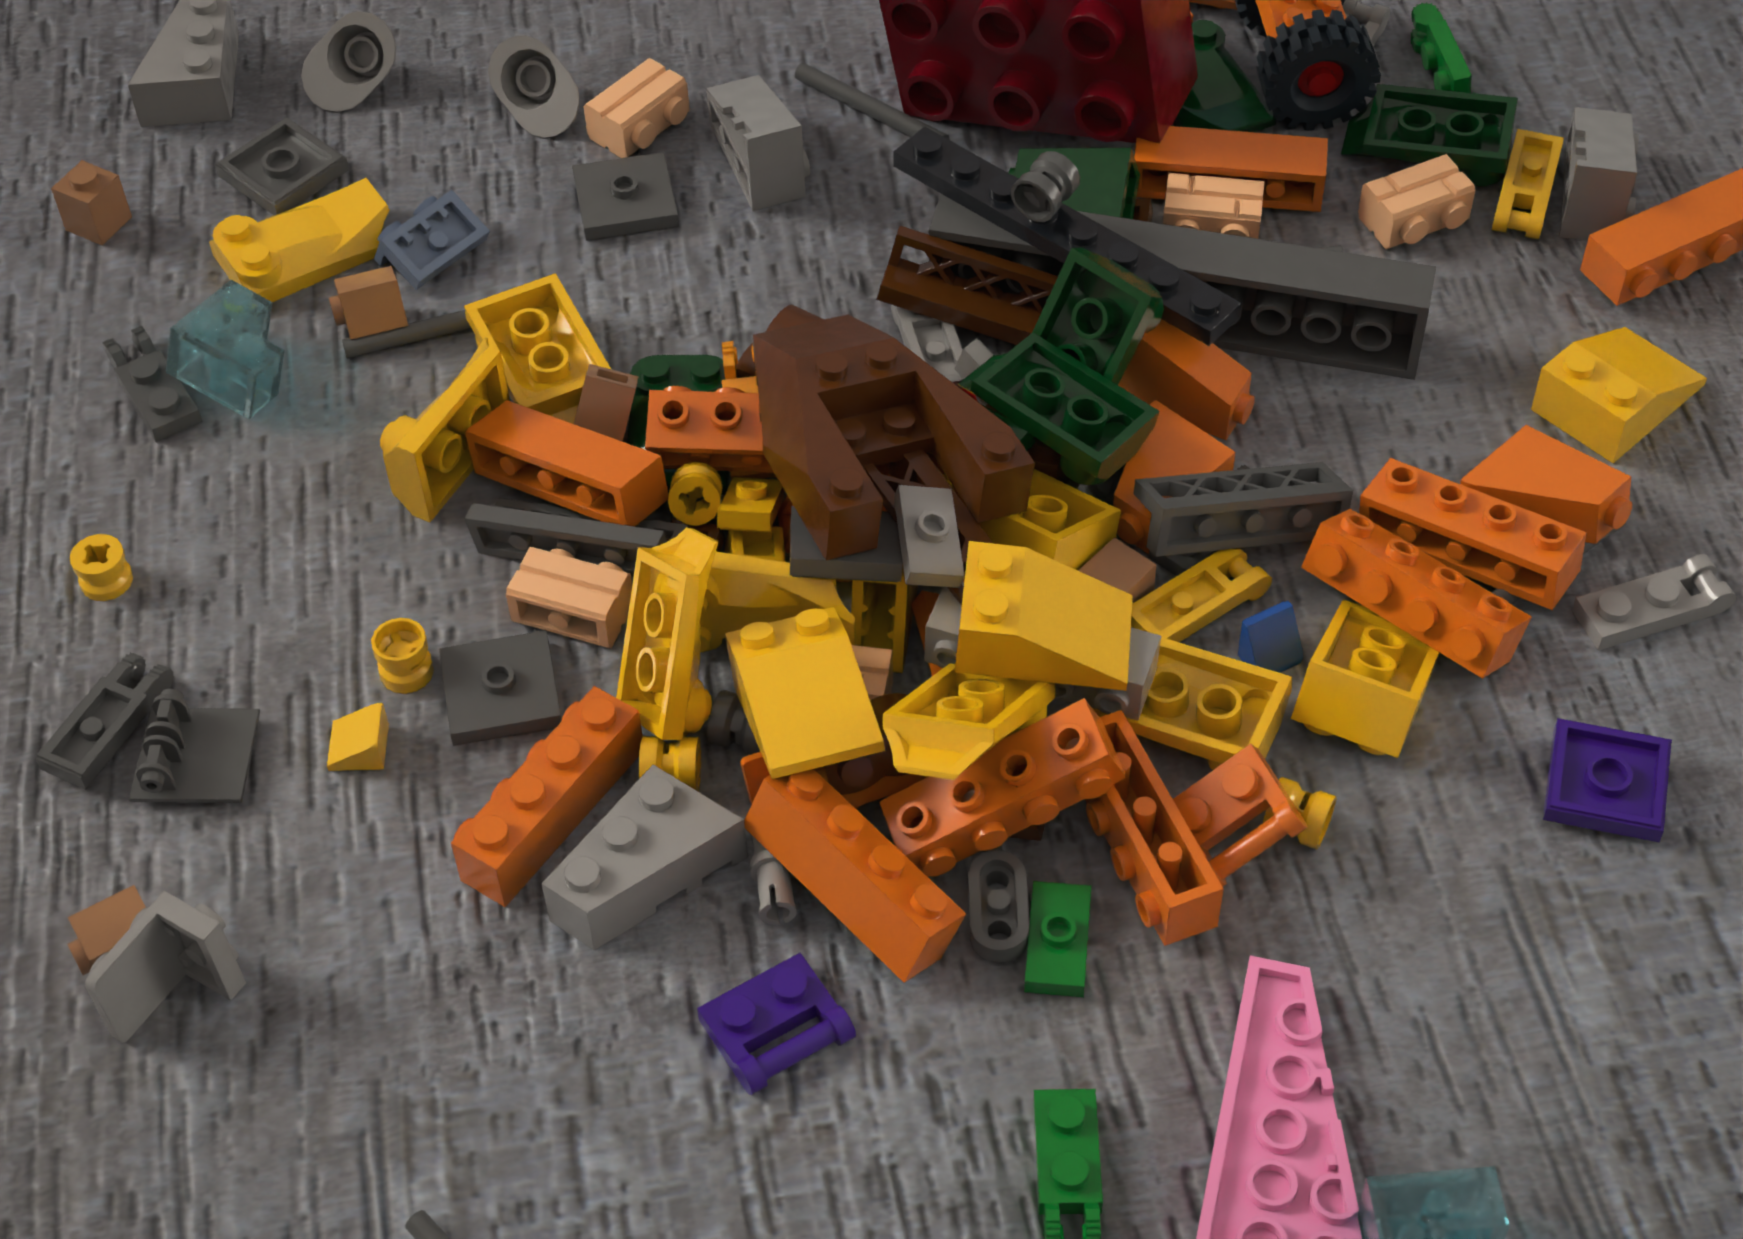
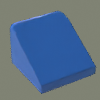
[1237,600,1303,673]

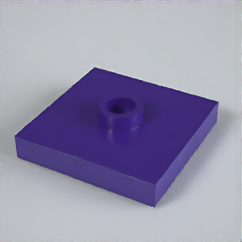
[1543,718,1672,843]

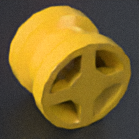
[668,462,723,526]
[70,534,133,601]

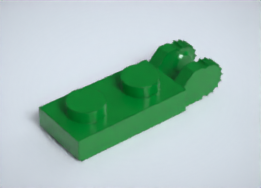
[1410,2,1472,93]
[1033,1089,1103,1239]

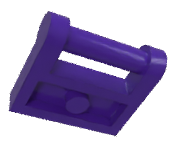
[697,953,856,1095]

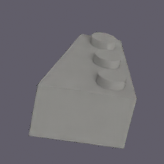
[128,0,239,127]
[706,75,811,211]
[1559,107,1639,241]
[542,765,748,950]

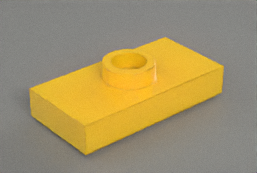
[717,477,784,533]

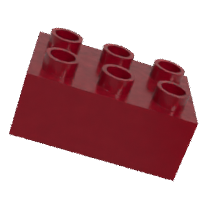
[879,0,1198,143]

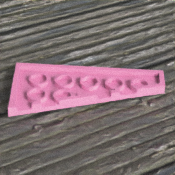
[1196,956,1362,1239]

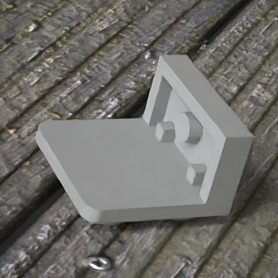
[85,891,246,1043]

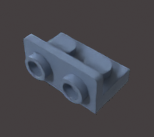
[374,189,490,290]

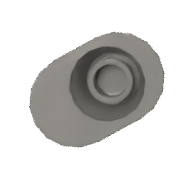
[301,11,397,112]
[488,35,580,138]

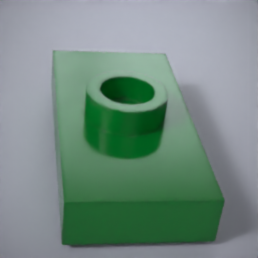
[1024,881,1092,998]

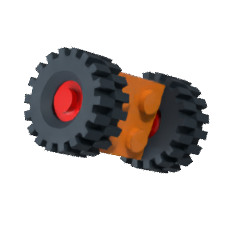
[1235,0,1381,131]

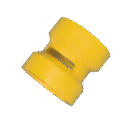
[371,618,434,694]
[639,736,702,792]
[1263,776,1337,850]

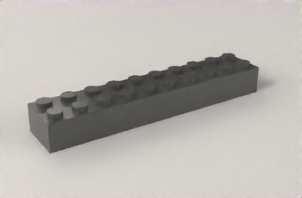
[929,194,1436,380]

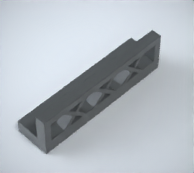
[1133,462,1353,557]
[464,498,689,577]

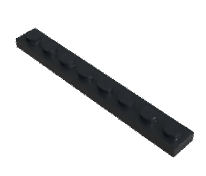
[893,126,1242,346]

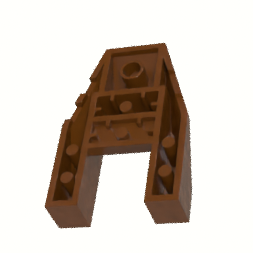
[753,315,1035,561]

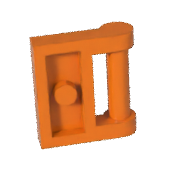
[1173,744,1308,887]

